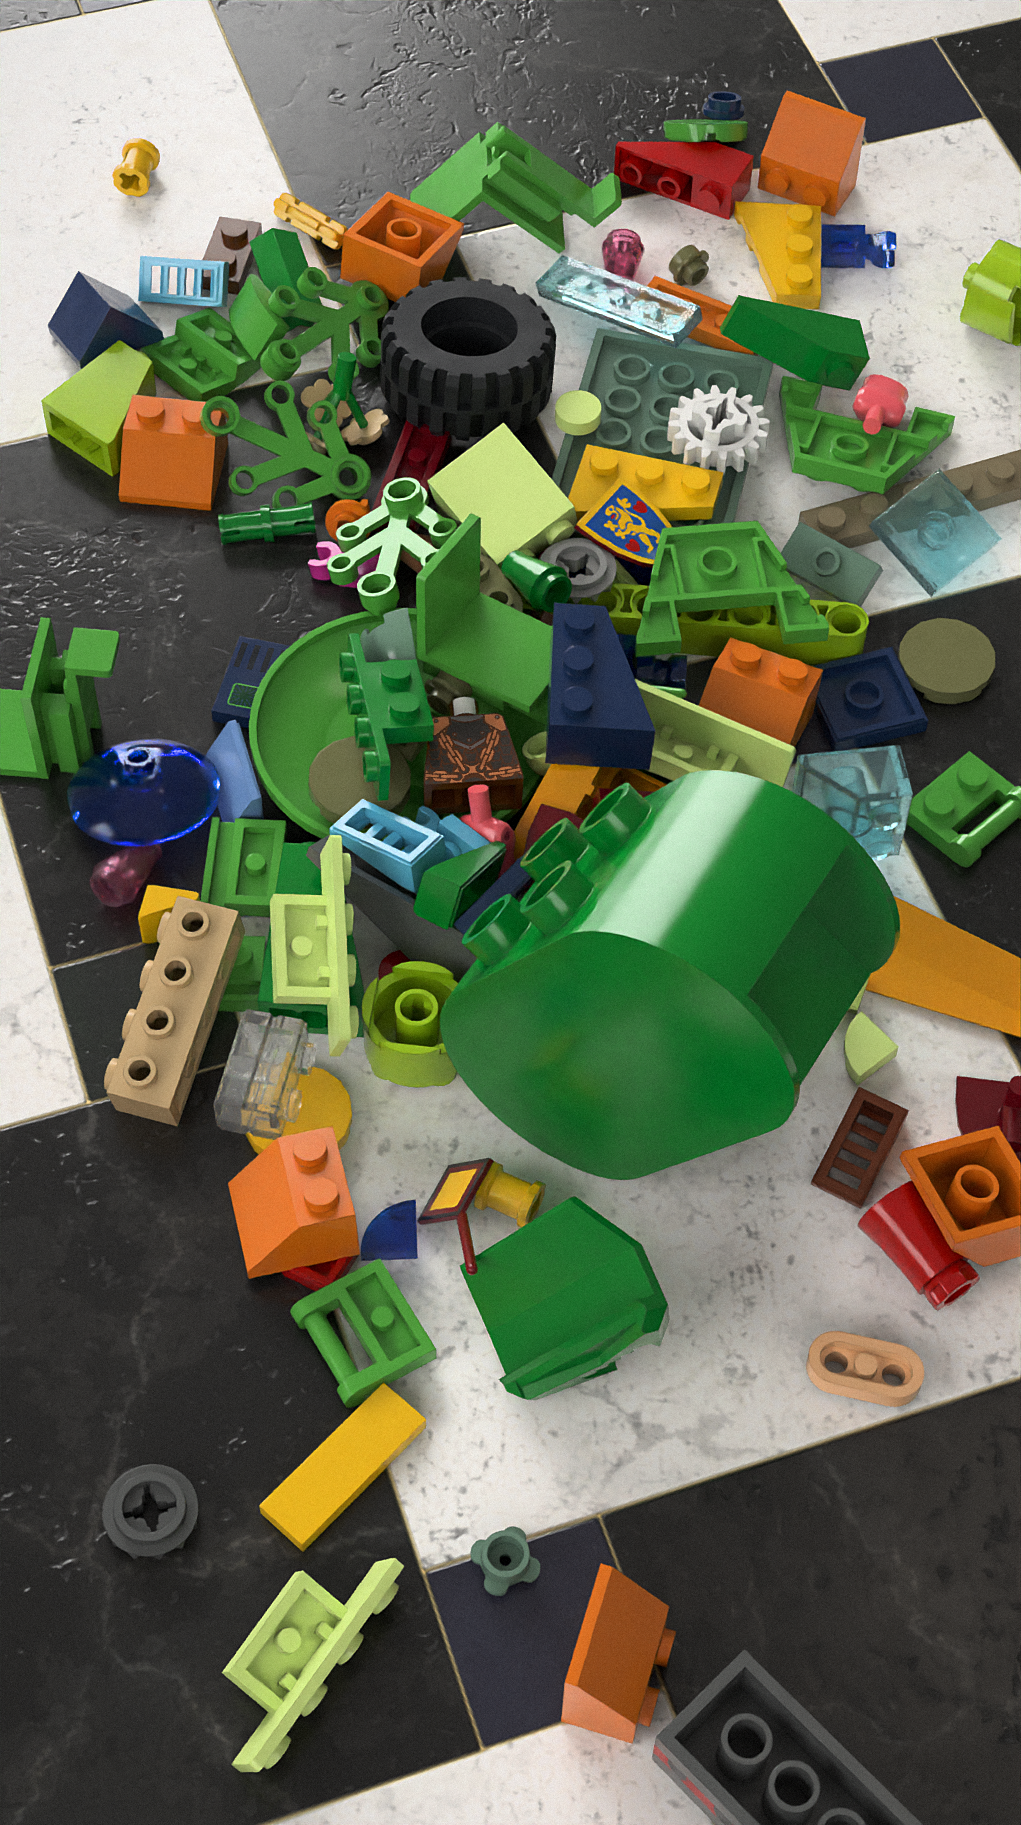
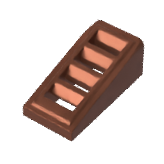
[811,1087,909,1209]

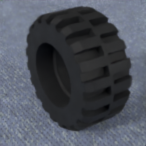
[380,277,556,441]

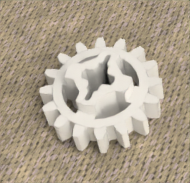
[667,385,770,475]

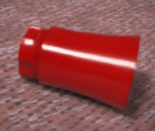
[857,1180,980,1311]

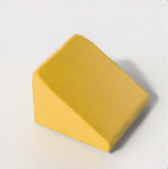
[138,885,200,944]

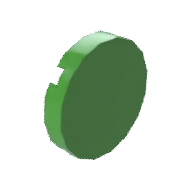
[664,119,748,142]

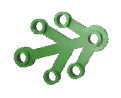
[260,267,389,383]
[200,380,371,508]
[327,477,458,616]

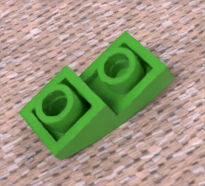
[229,274,290,362]

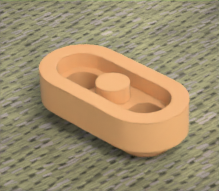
[806,1331,924,1407]

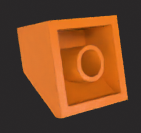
[758,91,866,216]
[340,192,464,302]
[119,395,228,511]
[698,638,823,747]
[228,1126,360,1279]
[899,1126,1021,1267]
[561,1563,676,1744]

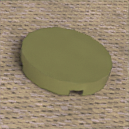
[898,618,996,704]
[308,736,411,829]

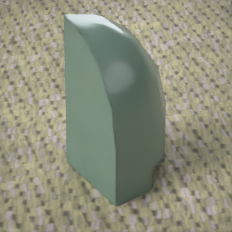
[360,608,416,662]

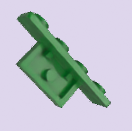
[339,633,434,801]

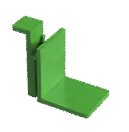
[410,122,622,254]
[416,513,552,725]
[0,617,120,779]

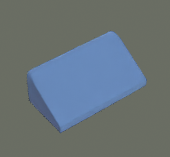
[205,720,264,823]

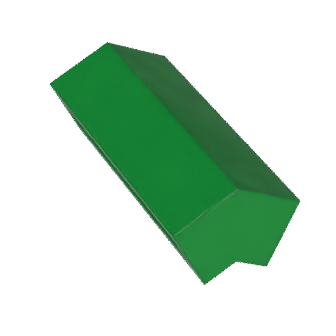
[249,228,322,332]

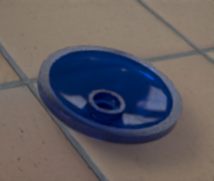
[67,738,221,846]

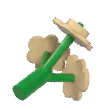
[301,352,390,455]

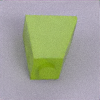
[41,340,157,477]

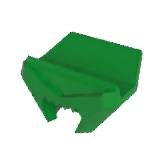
[460,1196,670,1400]

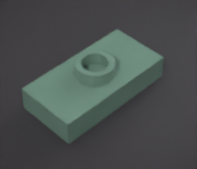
[780,522,883,607]

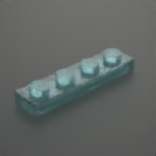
[535,255,703,348]

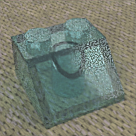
[792,745,913,860]

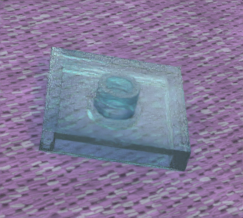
[869,468,1002,597]

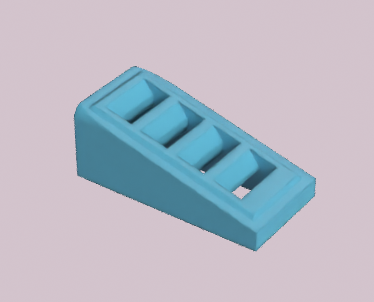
[138,256,229,307]
[329,799,447,894]

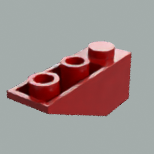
[614,142,754,220]

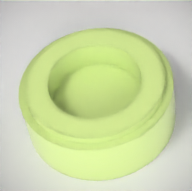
[555,390,601,435]

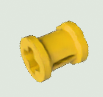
[112,138,160,197]
[474,1161,546,1228]

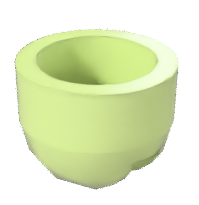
[522,731,551,776]

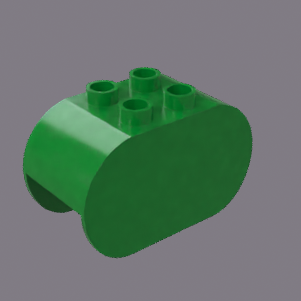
[440,770,900,1180]

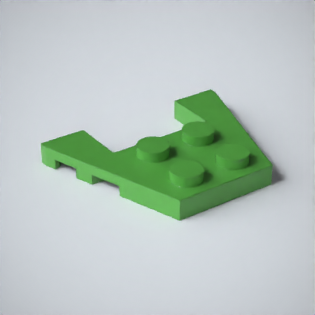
[779,376,955,494]
[635,521,829,657]

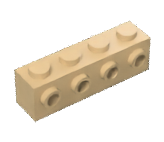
[104,896,246,1126]

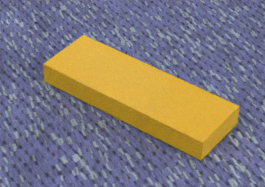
[259,1382,426,1552]

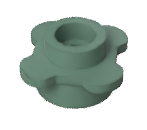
[470,1526,540,1596]

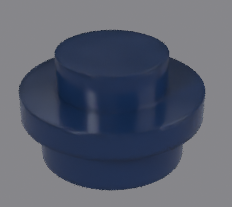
[703,91,745,120]

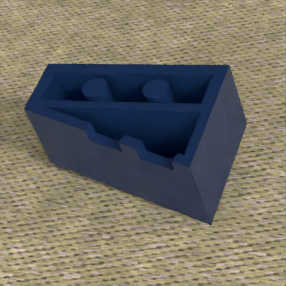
[545,603,656,770]

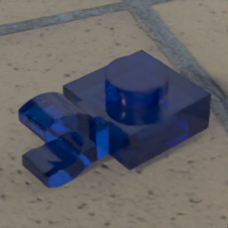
[821,224,897,268]

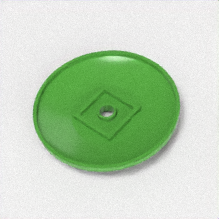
[249,608,547,851]

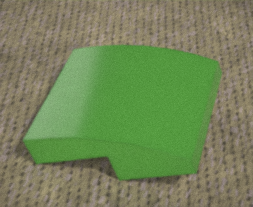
[141,307,261,402]

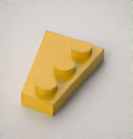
[734,201,821,309]
[568,444,724,522]

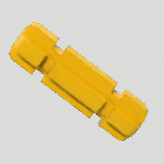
[273,193,348,250]

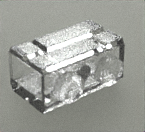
[213,1009,316,1140]

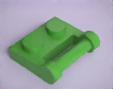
[900,751,1021,868]
[290,1258,437,1408]

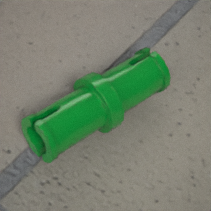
[218,502,316,545]

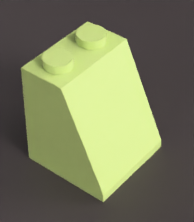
[427,423,578,570]

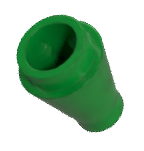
[501,550,572,612]

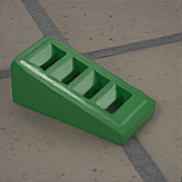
[413,841,507,930]

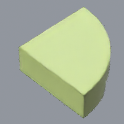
[844,1011,899,1086]

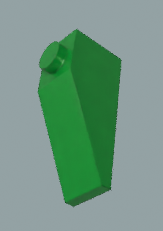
[720,295,870,391]

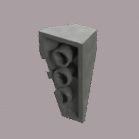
[306,835,477,983]

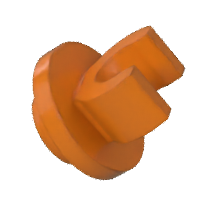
[325,499,371,541]

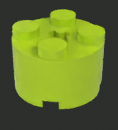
[960,239,1021,346]
[362,961,458,1088]

